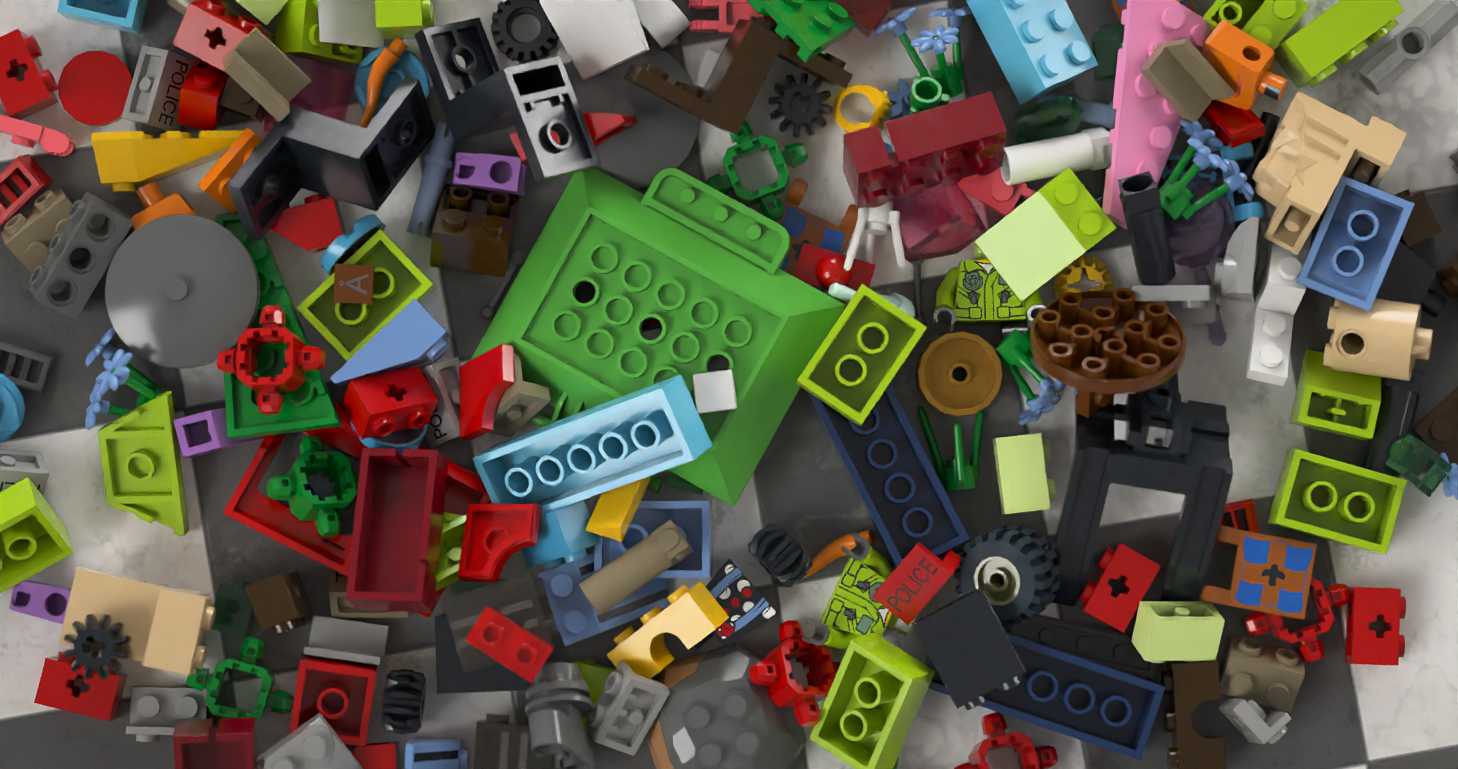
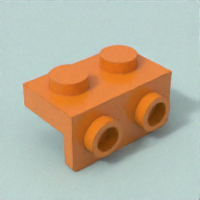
[198,127,263,214]

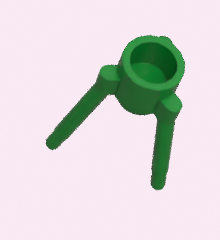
[917,406,984,491]

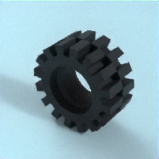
[491,0,559,64]

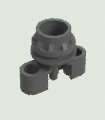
[525,662,596,769]

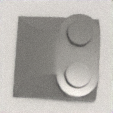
[1214,217,1262,302]
[257,712,363,769]

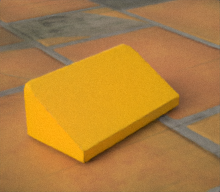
[586,476,651,542]

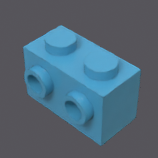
[521,500,600,570]

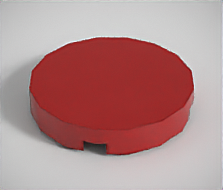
[58,51,133,126]

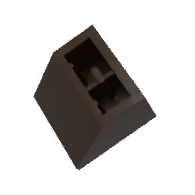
[430,184,520,278]

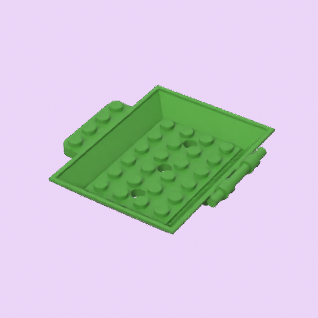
[471,167,846,507]

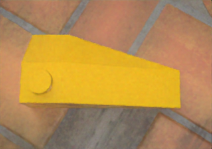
[91,130,257,194]

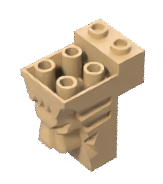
[1252,91,1407,255]
[59,568,216,676]

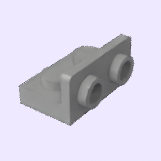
[1132,285,1217,323]
[586,661,670,756]
[126,686,209,742]
[1218,698,1292,744]

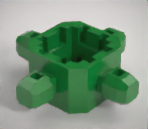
[704,120,808,221]
[266,435,360,538]
[186,636,294,726]

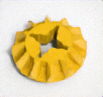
[1053,255,1115,300]

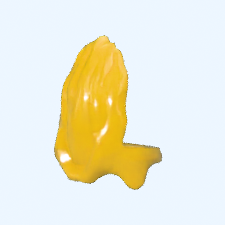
[833,84,892,133]

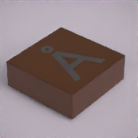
[333,264,375,305]

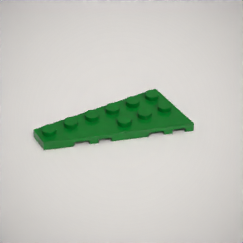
[747,0,856,62]
[215,212,343,440]

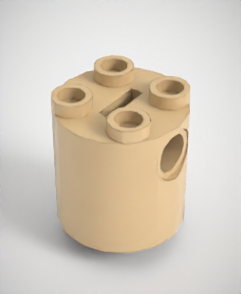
[1323,299,1433,381]

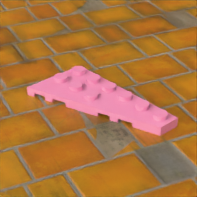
[1102,0,1212,230]

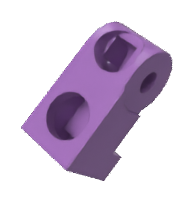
[453,153,529,196]
[9,580,71,624]

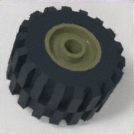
[954,524,1061,627]

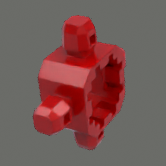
[217,305,326,415]
[1244,577,1351,663]
[749,620,841,727]
[954,712,1058,769]

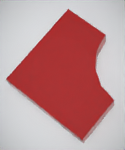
[459,344,514,441]
[457,504,542,582]

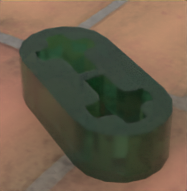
[1011,96,1081,144]

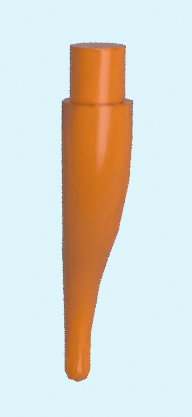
[358,37,408,128]
[803,529,875,579]

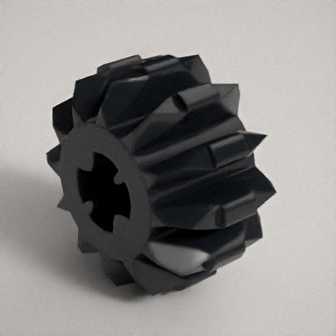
[768,73,833,138]
[748,523,812,587]
[63,614,131,680]
[381,669,427,734]

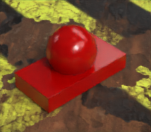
[1202,100,1265,149]
[793,243,876,291]

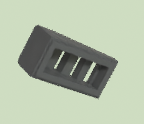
[0,341,53,394]

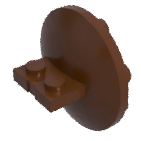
[1030,288,1187,418]

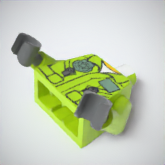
[931,238,1049,333]
[802,532,915,650]

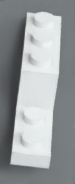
[1246,205,1312,386]

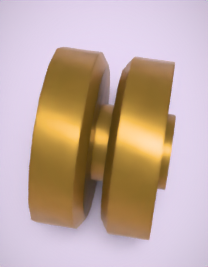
[915,332,1003,417]

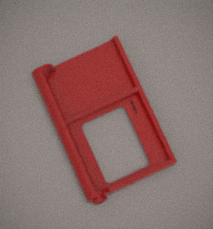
[223,401,491,618]

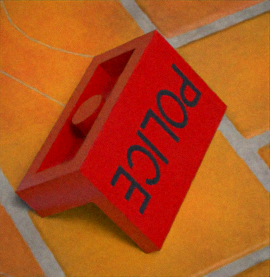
[872,542,962,625]

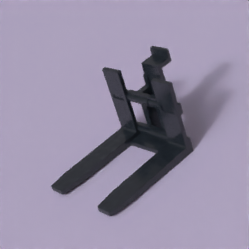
[1052,372,1233,606]

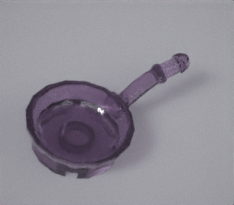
[1158,176,1235,346]

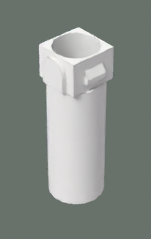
[1000,126,1113,185]

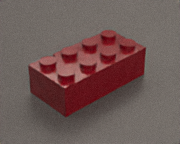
[843,92,1007,209]
[346,448,448,612]
[173,717,258,769]

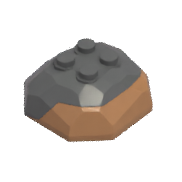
[646,642,807,769]

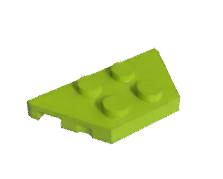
[97,391,189,536]

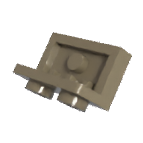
[1,187,93,274]
[1219,636,1305,712]

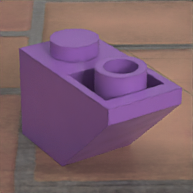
[173,407,264,458]

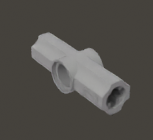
[1356,0,1458,96]

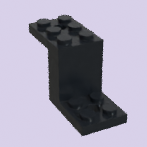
[414,17,601,183]
[227,76,435,241]

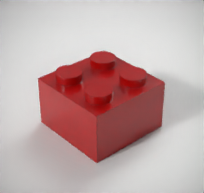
[289,652,377,747]

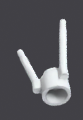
[844,201,906,271]

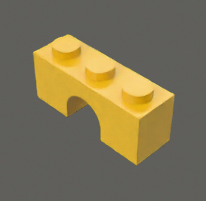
[606,581,729,679]

